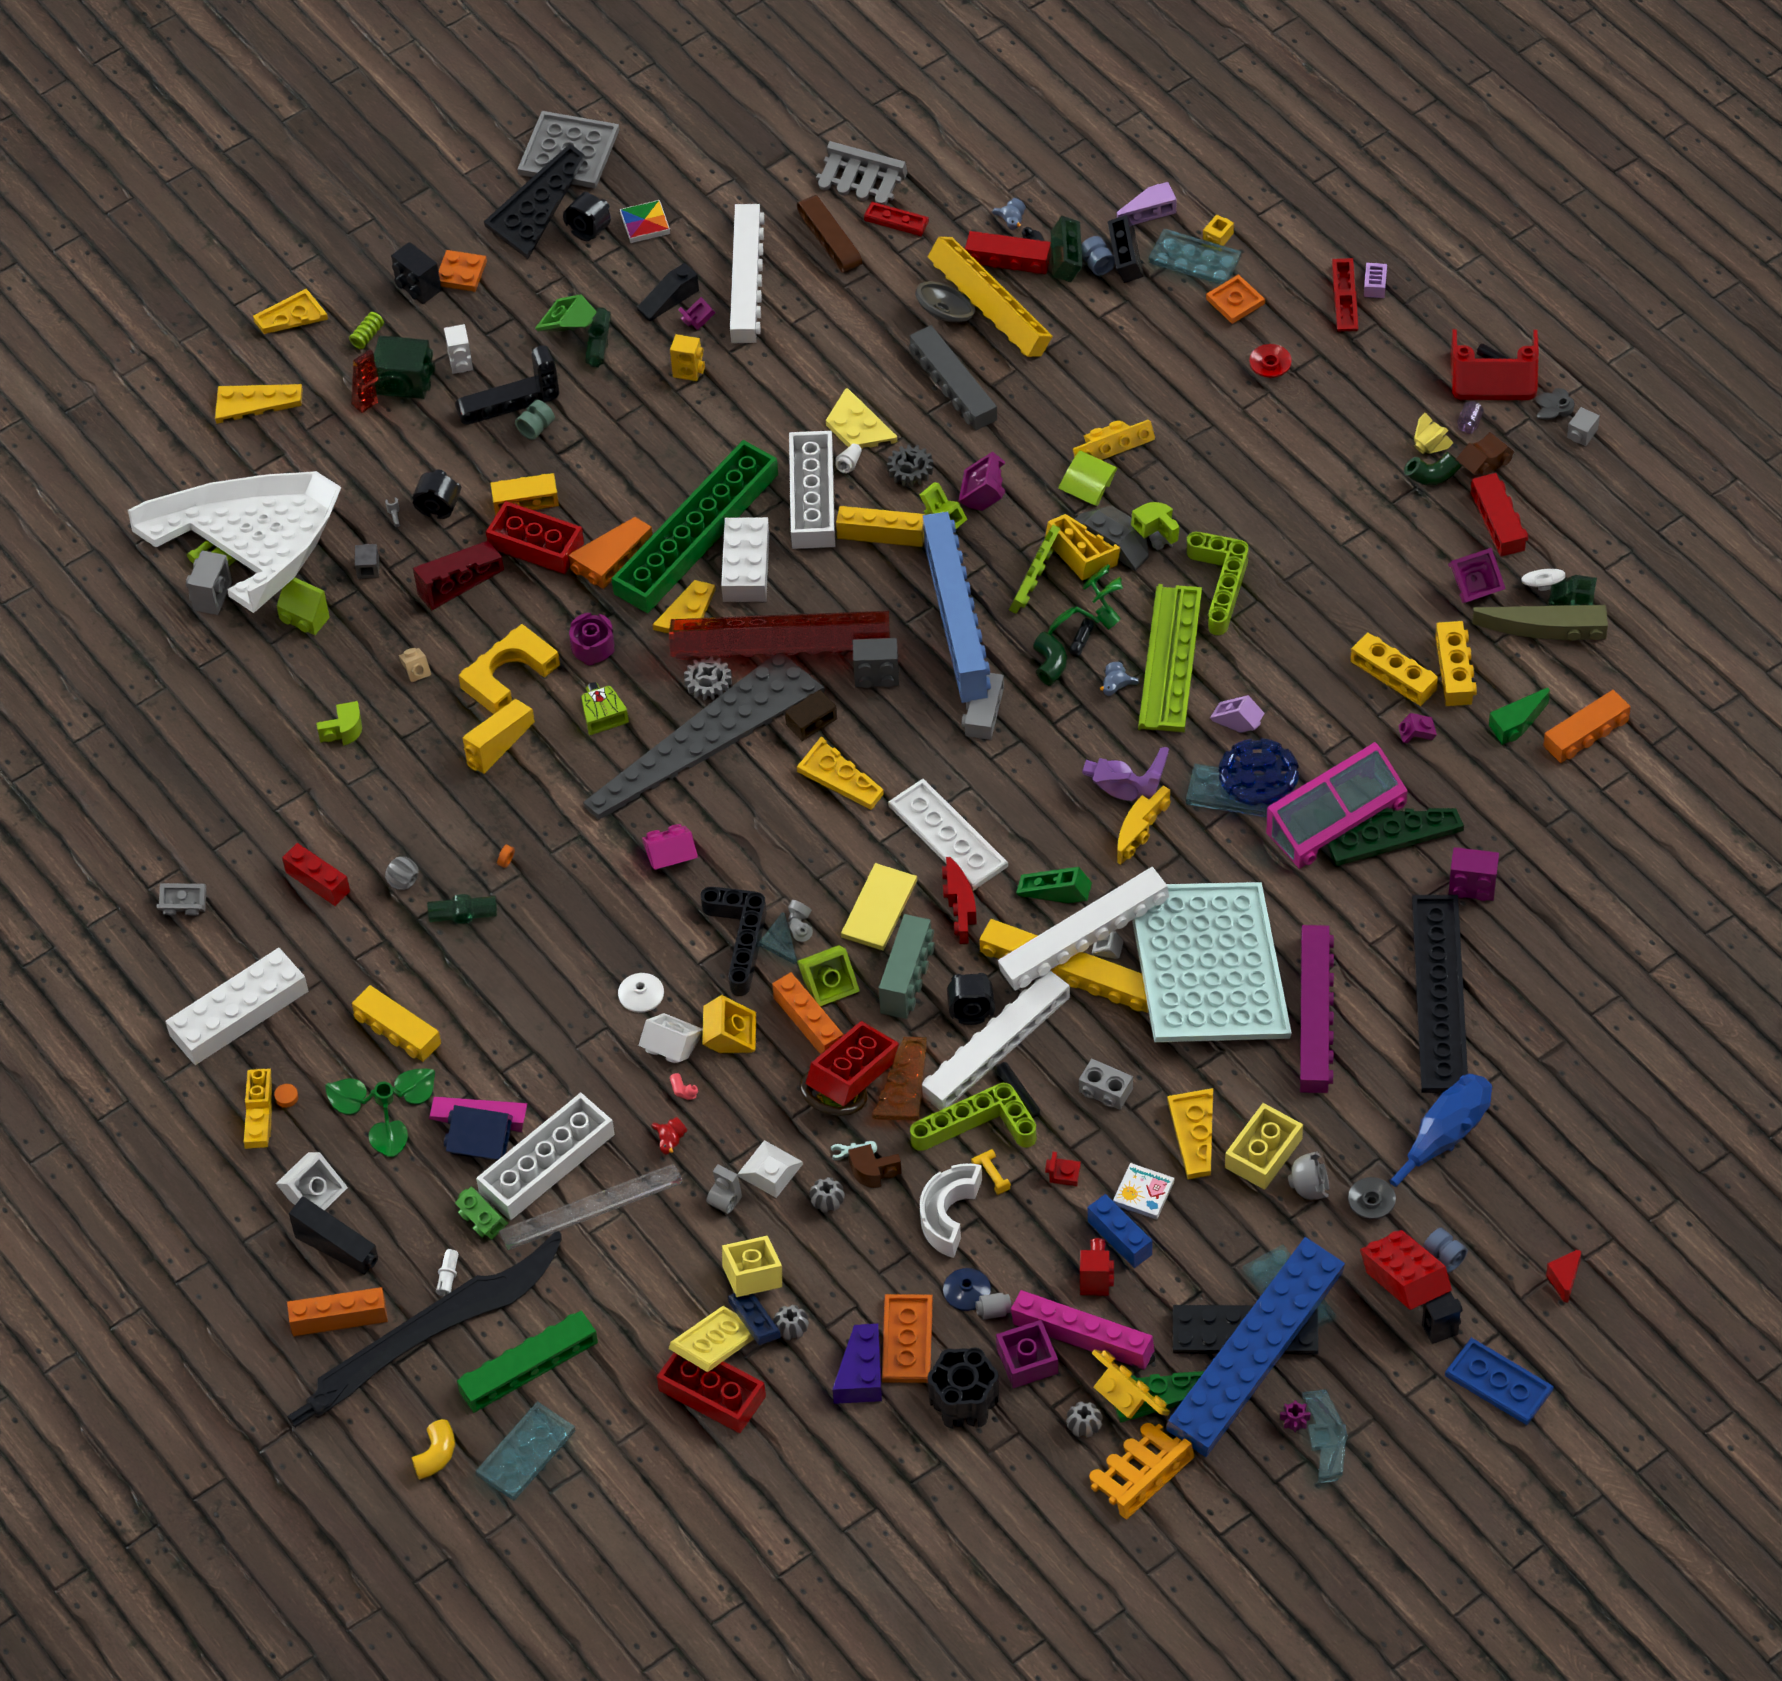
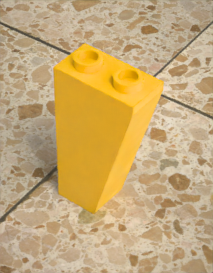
[463,699,535,774]

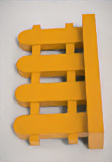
[1089,1423,1194,1520]

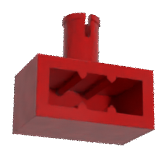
[1080,1238,1114,1296]

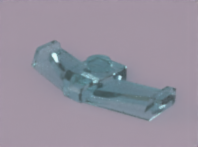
[1302,1389,1348,1483]

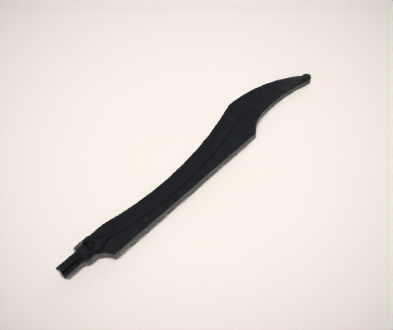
[287,1231,562,1428]

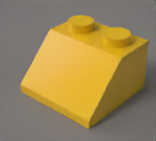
[702,995,756,1053]

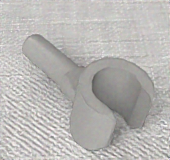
[385,497,400,527]

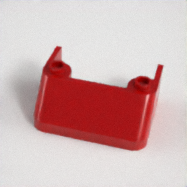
[1451,329,1539,400]

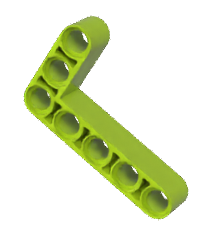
[1187,532,1248,635]
[910,1083,1037,1151]

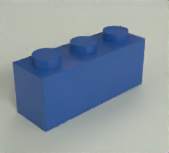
[1087,1194,1152,1268]

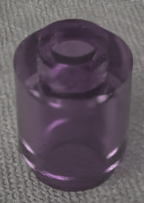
[1457,401,1484,434]

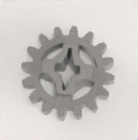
[684,656,732,700]

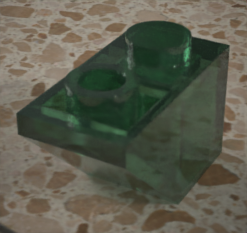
[1549,575,1597,606]

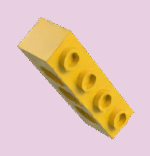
[1435,621,1477,706]
[1350,632,1438,706]

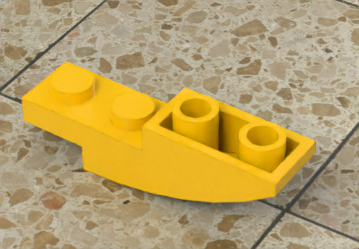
[1117,785,1171,865]
[244,1068,272,1149]

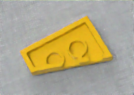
[253,288,328,334]

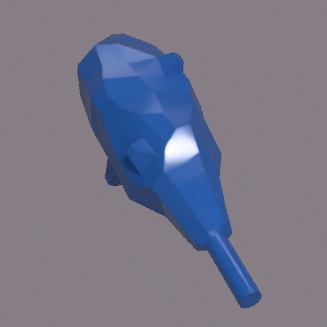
[1390,1074,1492,1187]

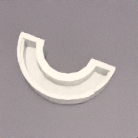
[920,1164,982,1258]

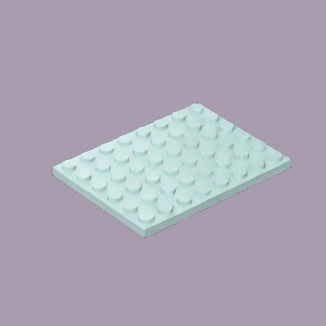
[1132,882,1292,1042]

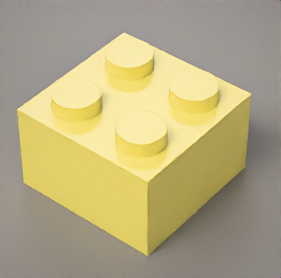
[722,1236,782,1297]

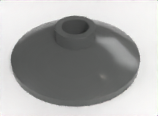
[1348,1177,1396,1219]

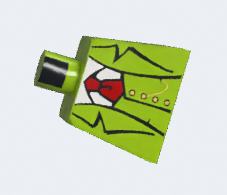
[581,682,629,736]

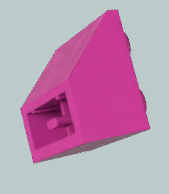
[642,824,698,870]

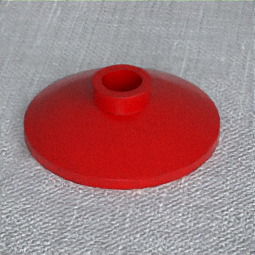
[1249,344,1292,378]

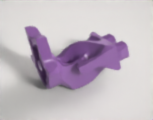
[1082,747,1169,801]

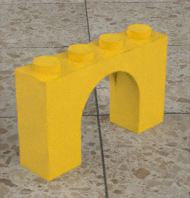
[458,624,560,714]

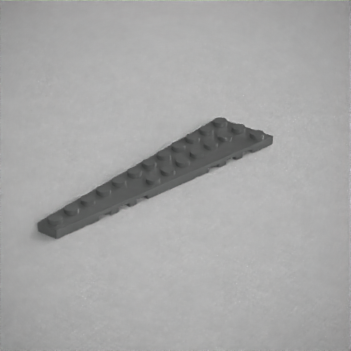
[583,650,825,820]

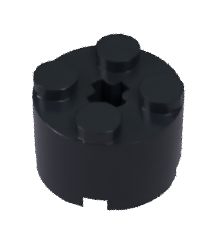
[563,191,611,241]
[412,469,462,519]
[947,973,995,1025]

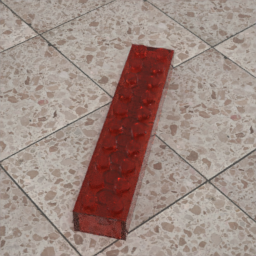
[669,611,891,660]

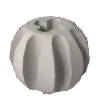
[385,857,419,890]
[809,1177,845,1213]
[773,1305,809,1340]
[1066,1401,1103,1438]

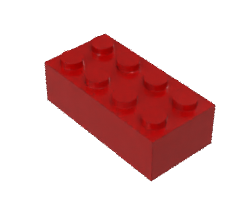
[486,501,584,574]
[805,1021,899,1107]
[1360,1230,1452,1310]
[657,1352,766,1433]

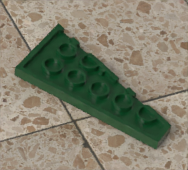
[1313,808,1464,866]

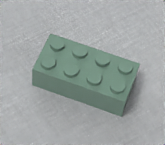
[879,914,935,1019]

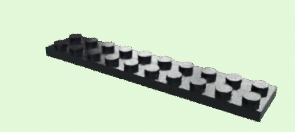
[1412,895,1468,1093]

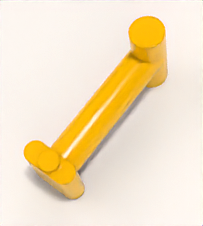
[971,1149,1011,1195]

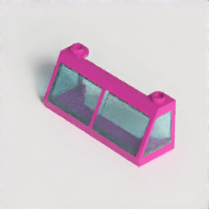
[1266,742,1408,869]

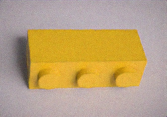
[490,473,559,516]

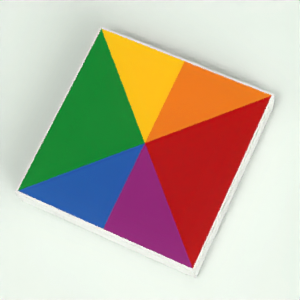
[620,200,670,243]

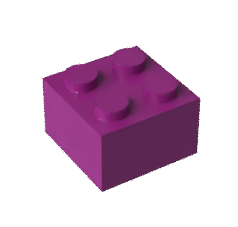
[1448,847,1499,901]
[996,1320,1058,1388]

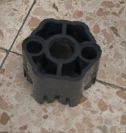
[928,1348,999,1429]

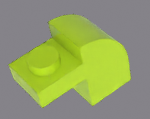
[919,482,968,529]
[1131,502,1180,544]
[316,701,362,746]

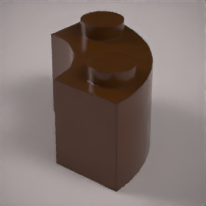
[1456,432,1515,476]

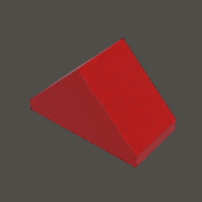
[1546,1250,1582,1303]

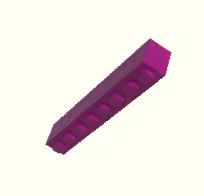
[1300,925,1334,1093]

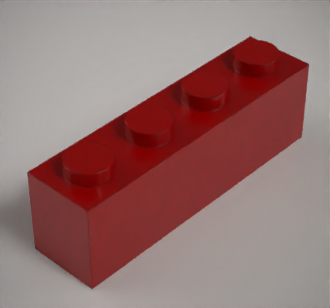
[965,231,1051,274]
[1471,473,1528,557]

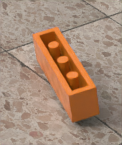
[1543,690,1631,763]
[772,972,844,1054]
[287,1287,388,1336]

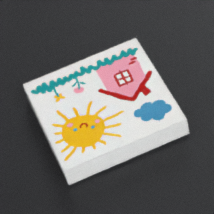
[1113,1163,1174,1220]

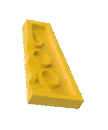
[215,384,303,424]
[797,736,884,810]
[1167,1088,1213,1179]

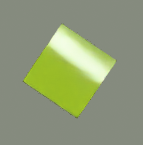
[1058,450,1118,506]

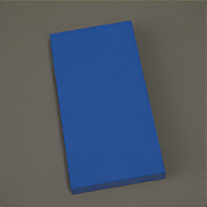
[1445,1337,1554,1425]

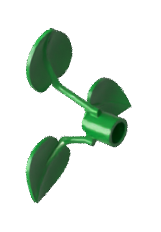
[1048,564,1123,635]
[325,1068,435,1158]

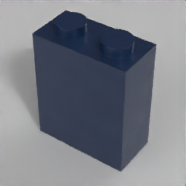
[444,1105,513,1161]

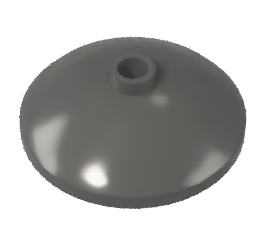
[915,281,975,322]

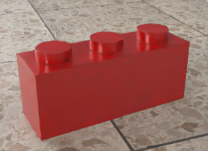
[282,843,350,906]

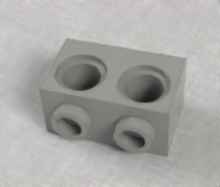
[1079,1058,1133,1110]

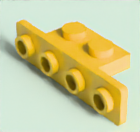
[1073,420,1155,460]
[1092,1349,1171,1419]

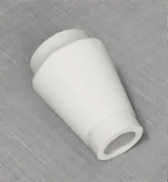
[835,444,862,473]

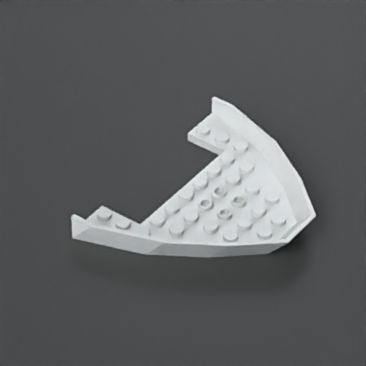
[128,471,341,613]

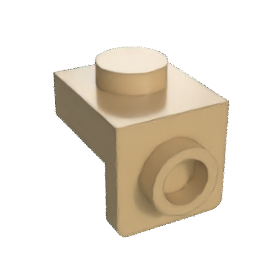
[399,648,431,682]

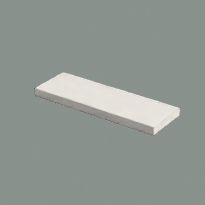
[888,779,1008,891]

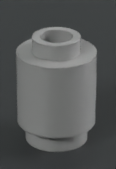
[975,1293,1012,1320]

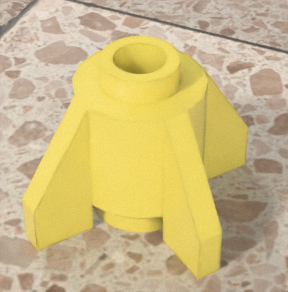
[1414,413,1453,454]

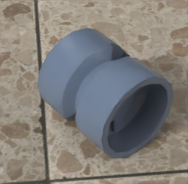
[1079,236,1115,275]
[1423,1227,1468,1272]

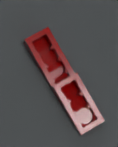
[1332,258,1358,332]

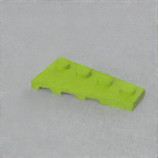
[1009,525,1061,614]

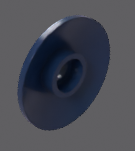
[943,1268,991,1311]

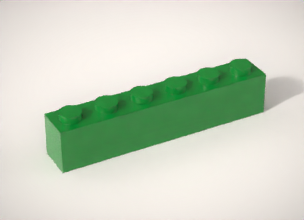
[457,1310,598,1413]

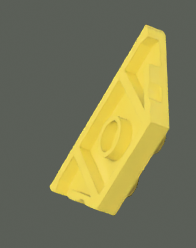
[826,388,898,449]

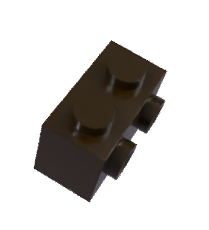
[785,690,837,741]

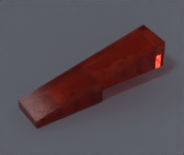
[351,349,378,413]

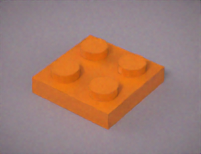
[439,250,487,292]
[1206,274,1265,324]

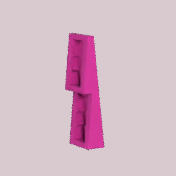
[429,1097,527,1132]

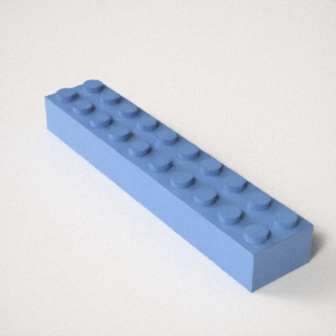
[922,512,991,703]

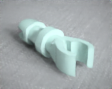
[831,1141,877,1161]

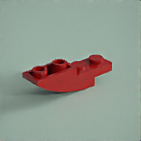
[942,857,977,944]

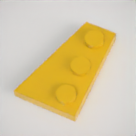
[653,580,715,639]

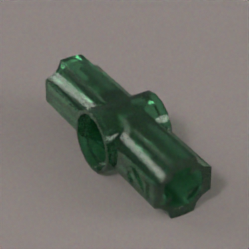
[585,308,611,367]
[427,894,497,924]

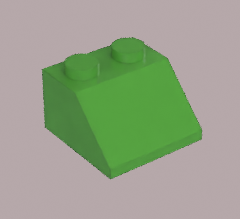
[535,294,597,331]

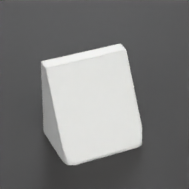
[1092,931,1123,959]

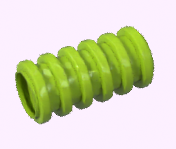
[349,312,384,349]

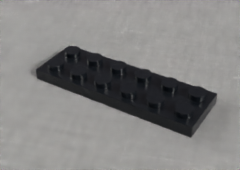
[1173,1305,1318,1354]

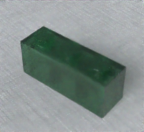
[1050,216,1082,282]

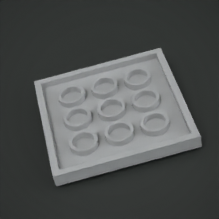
[517,111,620,188]

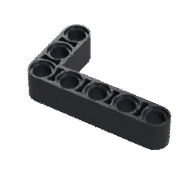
[455,345,559,425]
[700,887,767,996]

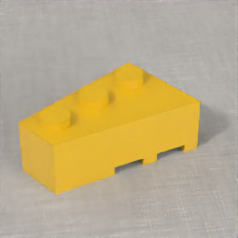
[1045,514,1121,581]

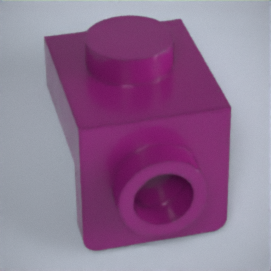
[678,297,716,330]
[1399,713,1437,743]

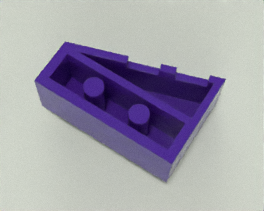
[832,1324,882,1404]

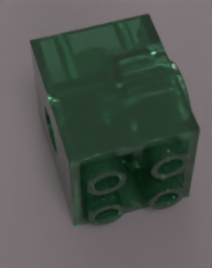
[370,335,435,399]

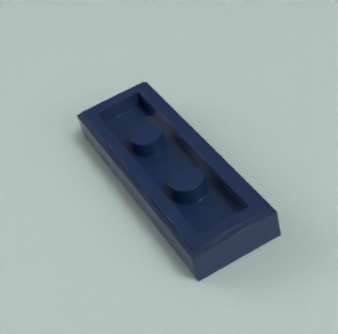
[728,1293,781,1345]

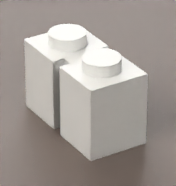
[444,324,473,374]

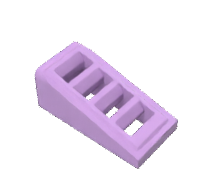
[1364,263,1387,298]

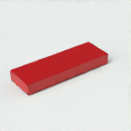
[864,202,929,236]

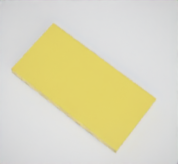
[841,863,917,951]
[669,1306,754,1372]

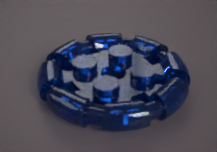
[1218,738,1299,806]

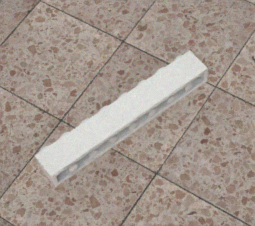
[730,204,765,343]
[998,867,1169,991]
[922,971,1070,1110]

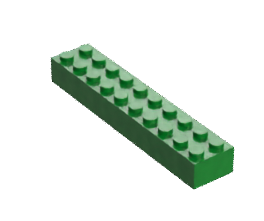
[612,440,779,614]

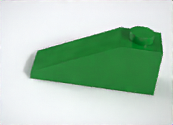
[1489,687,1550,745]
[1016,867,1092,903]

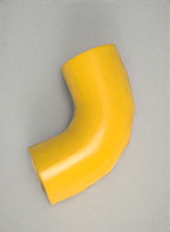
[411,1419,455,1480]

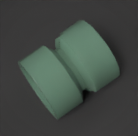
[515,400,555,440]

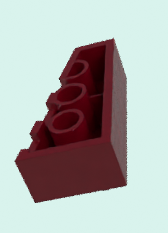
[413,541,504,611]

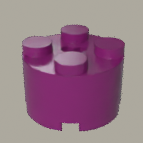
[569,613,615,666]

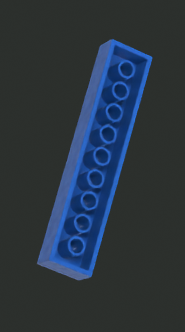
[1166,1237,1345,1457]

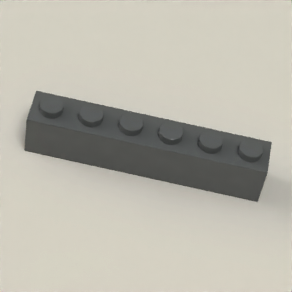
[909,325,997,430]

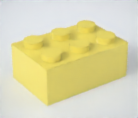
[1225,1103,1303,1190]

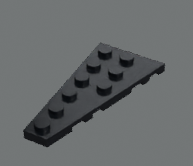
[484,144,585,259]

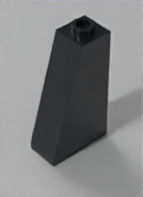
[289,1196,378,1275]

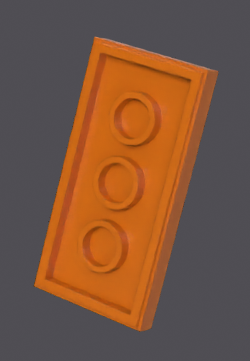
[882,1294,933,1383]

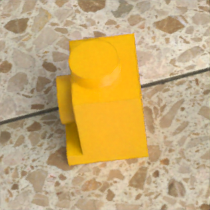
[1203,214,1234,252]

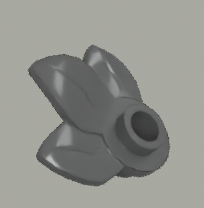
[1535,388,1575,419]

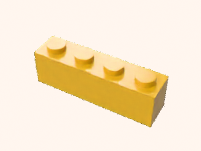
[836,506,925,547]
[352,985,441,1062]

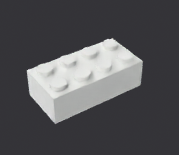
[721,517,769,602]

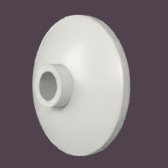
[1522,569,1565,591]
[618,973,664,1013]

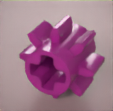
[1280,1400,1311,1432]

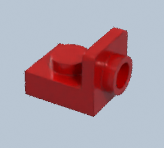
[1045,1151,1081,1186]

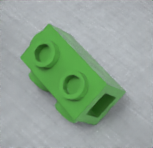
[455,1186,508,1239]

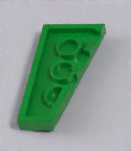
[1113,1371,1204,1423]

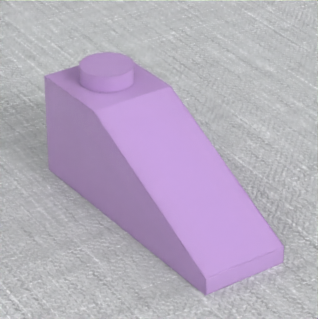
[1117,182,1177,225]

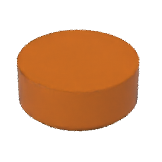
[497,844,515,868]
[274,1084,298,1108]

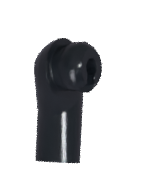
[1022,227,1045,241]

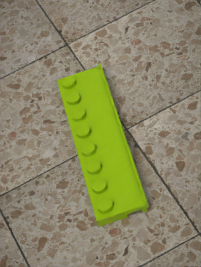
[1138,584,1202,732]

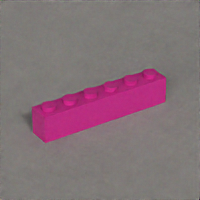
[1011,1290,1155,1370]

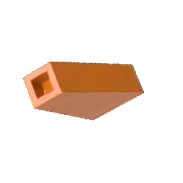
[569,517,653,589]

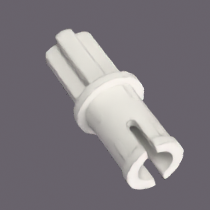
[436,1249,459,1296]

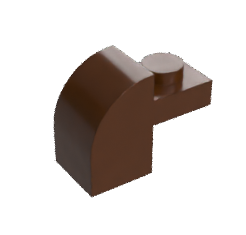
[848,1144,902,1188]

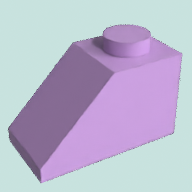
[1210,695,1265,733]

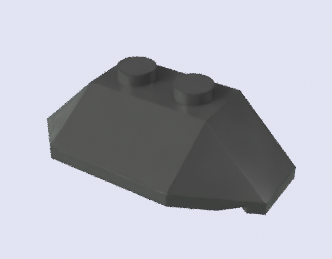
[1075,505,1149,571]

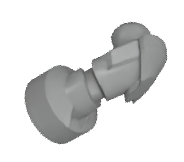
[788,899,813,942]

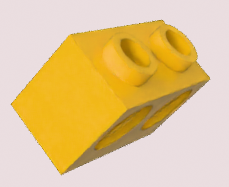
[670,334,705,381]

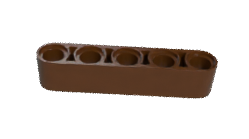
[797,195,862,273]

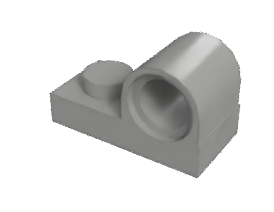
[706,1164,742,1214]

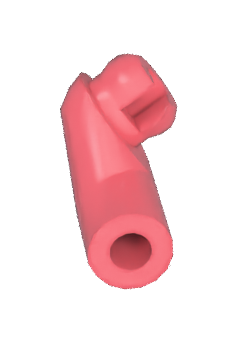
[670,1073,698,1100]

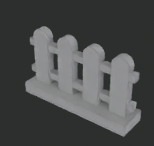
[816,141,907,205]

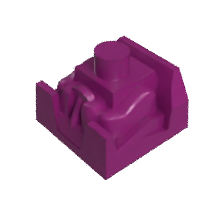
[959,451,1005,511]
[1448,548,1506,603]

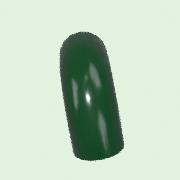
[1404,452,1463,485]
[1033,631,1067,686]

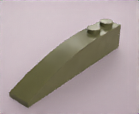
[1472,605,1608,641]

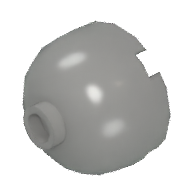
[1288,1151,1329,1200]

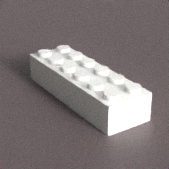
[789,431,835,549]
[165,948,309,1065]
[476,1092,615,1221]

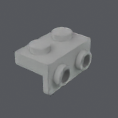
[157,883,206,916]

